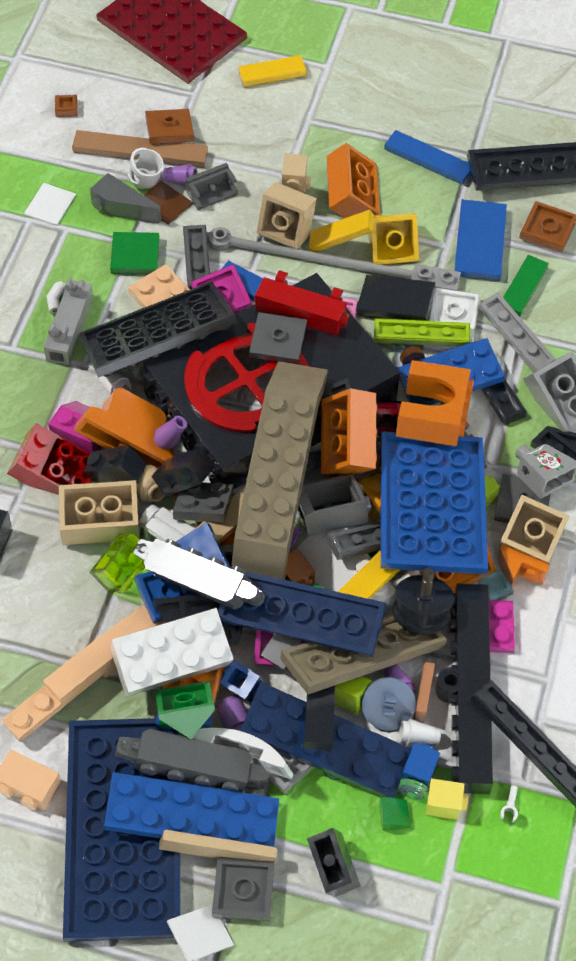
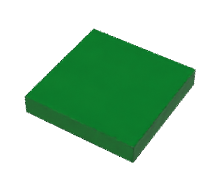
[110,232,160,274]

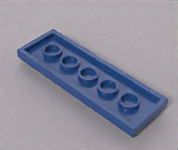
[103,772,279,847]

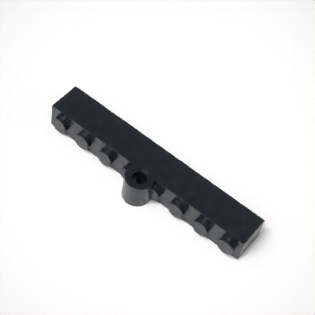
[435,583,493,794]

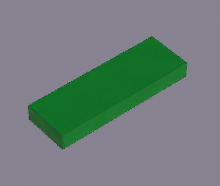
[503,255,549,317]

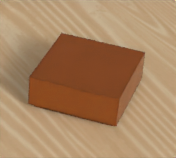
[55,95,78,117]

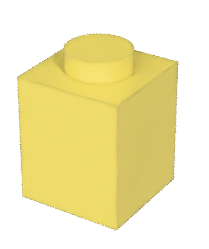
[425,779,468,820]

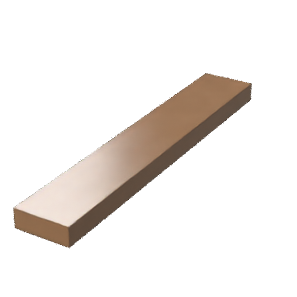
[72,130,208,168]

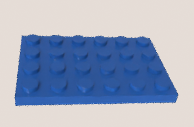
[380,432,488,574]

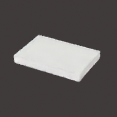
[424,288,480,352]

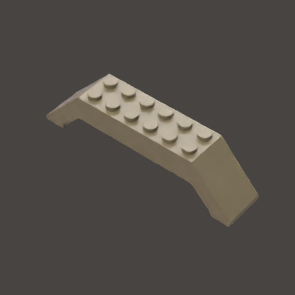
[231,361,328,580]

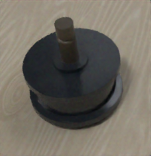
[392,568,454,634]

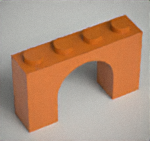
[396,360,474,446]

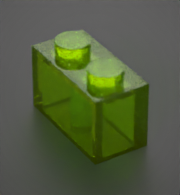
[89,533,145,593]

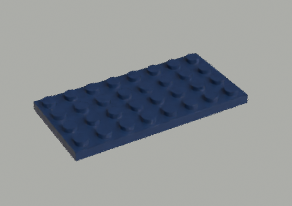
[63,718,181,942]

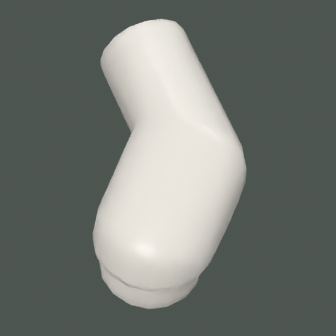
[47,281,66,315]

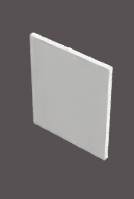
[24,183,76,226]
[167,904,234,961]

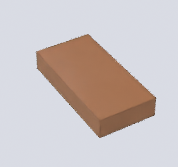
[414,662,435,723]

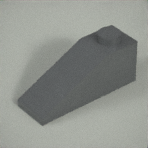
[90,173,161,223]

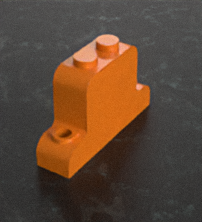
[74,388,175,468]

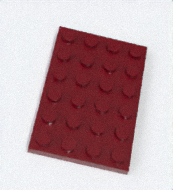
[96,0,247,84]

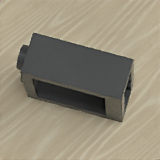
[297,473,371,536]

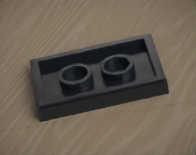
[356,274,436,321]

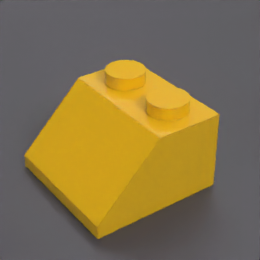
[368,212,419,264]

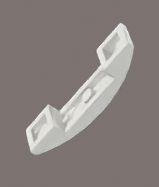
[192,728,294,779]

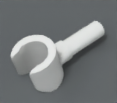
[500,785,518,823]

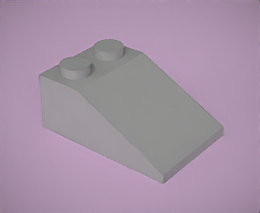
[523,351,576,433]

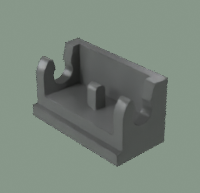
[186,163,238,210]

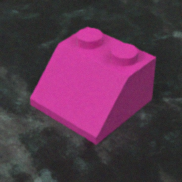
[48,401,102,453]

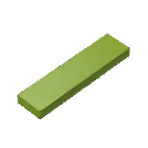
[374,319,471,347]

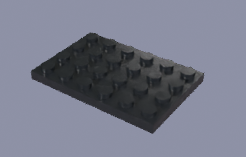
[79,281,237,378]

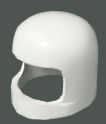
[127,148,164,190]

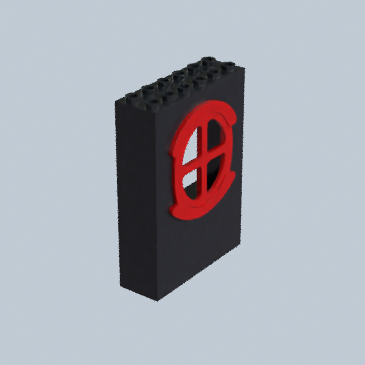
[142,273,400,490]

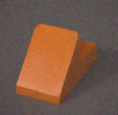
[497,544,550,590]

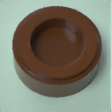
[400,346,425,365]

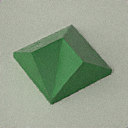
[155,681,215,739]

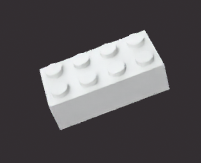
[110,608,234,697]

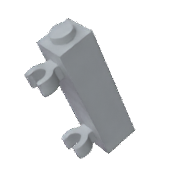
[44,278,94,366]

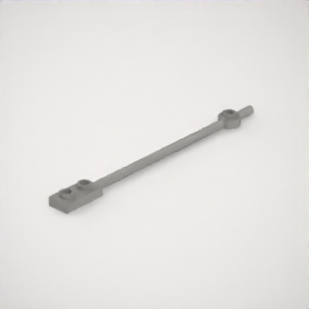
[207,227,461,291]

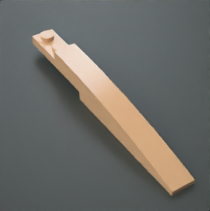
[1,604,165,742]

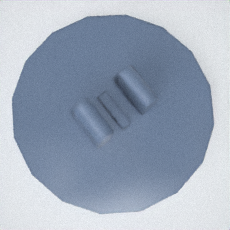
[362,677,416,731]

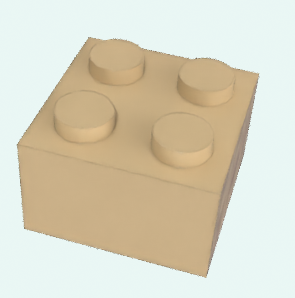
[256,182,317,250]
[499,495,569,563]

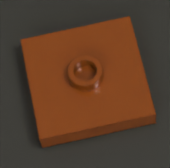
[145,109,194,144]
[519,201,576,253]

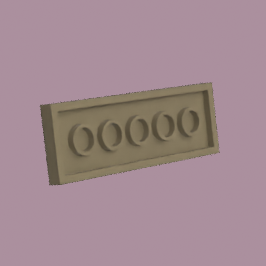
[280,614,447,694]

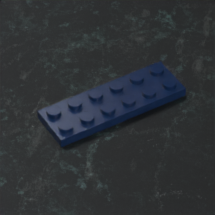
[218,571,387,657]
[240,682,412,798]

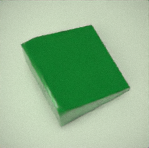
[379,797,411,830]

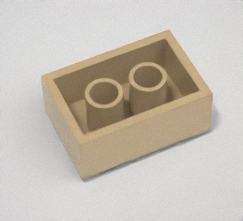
[59,480,140,545]

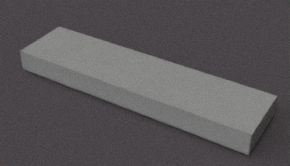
[479,292,556,373]

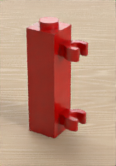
[255,270,349,336]

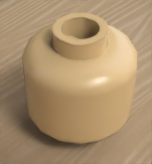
[137,465,164,503]

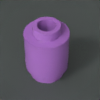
[217,697,248,731]

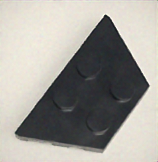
[153,594,243,646]

